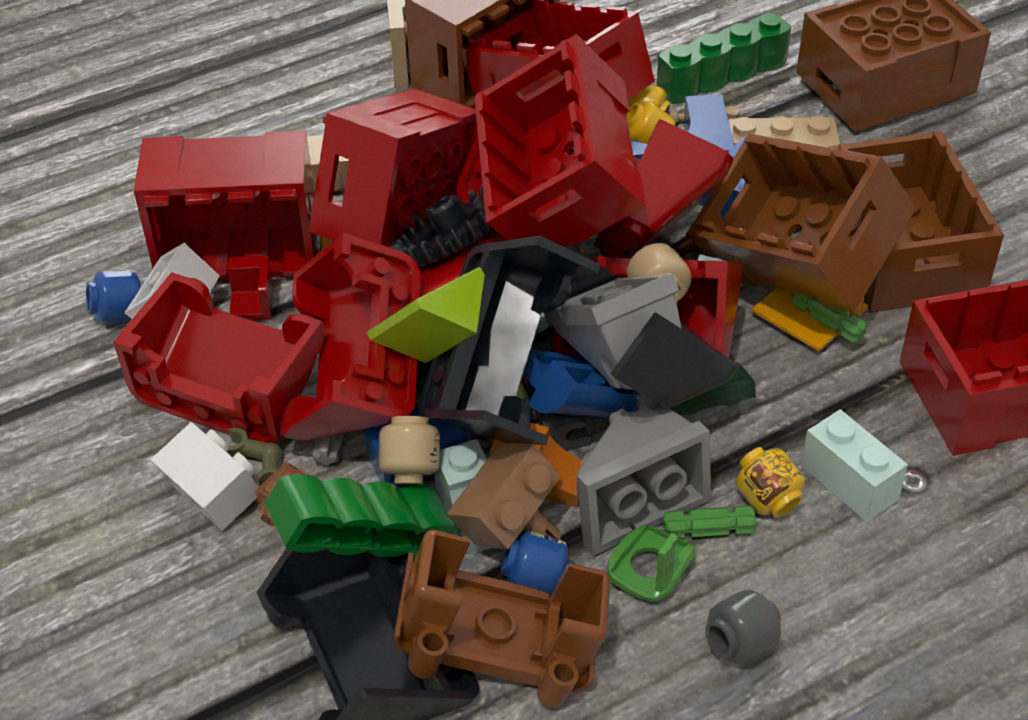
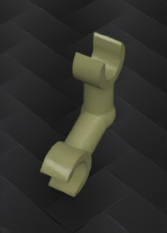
[227,428,283,499]

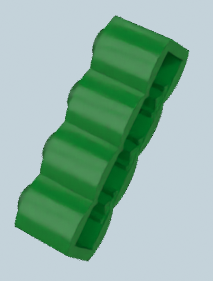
[656,13,792,104]
[265,474,460,558]

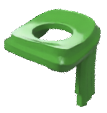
[607,525,696,602]

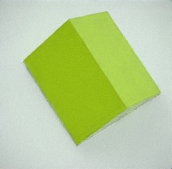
[366,267,485,363]

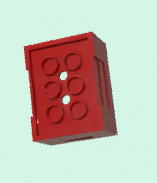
[463,0,655,99]
[475,34,646,247]
[309,88,478,247]
[133,130,318,280]
[899,280,1028,456]

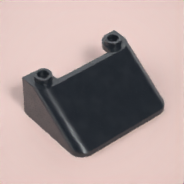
[257,547,480,720]

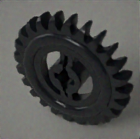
[389,186,494,268]

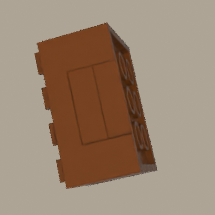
[405,0,559,109]
[796,0,991,132]
[828,131,1004,313]
[687,133,916,313]

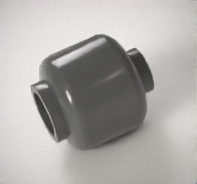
[705,590,781,664]

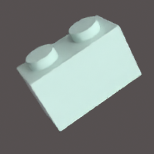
[801,409,908,522]

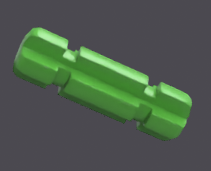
[792,293,868,343]
[663,505,756,538]

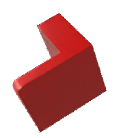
[227,256,274,320]

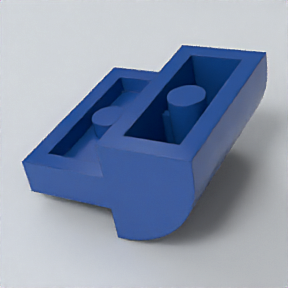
[523,349,639,420]

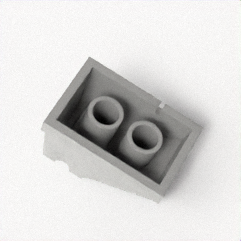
[543,273,682,389]
[576,402,711,556]

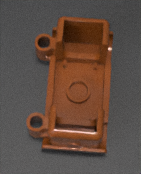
[393,530,610,708]

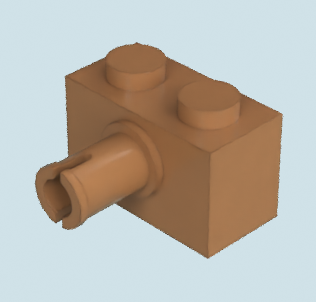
[446,443,561,550]

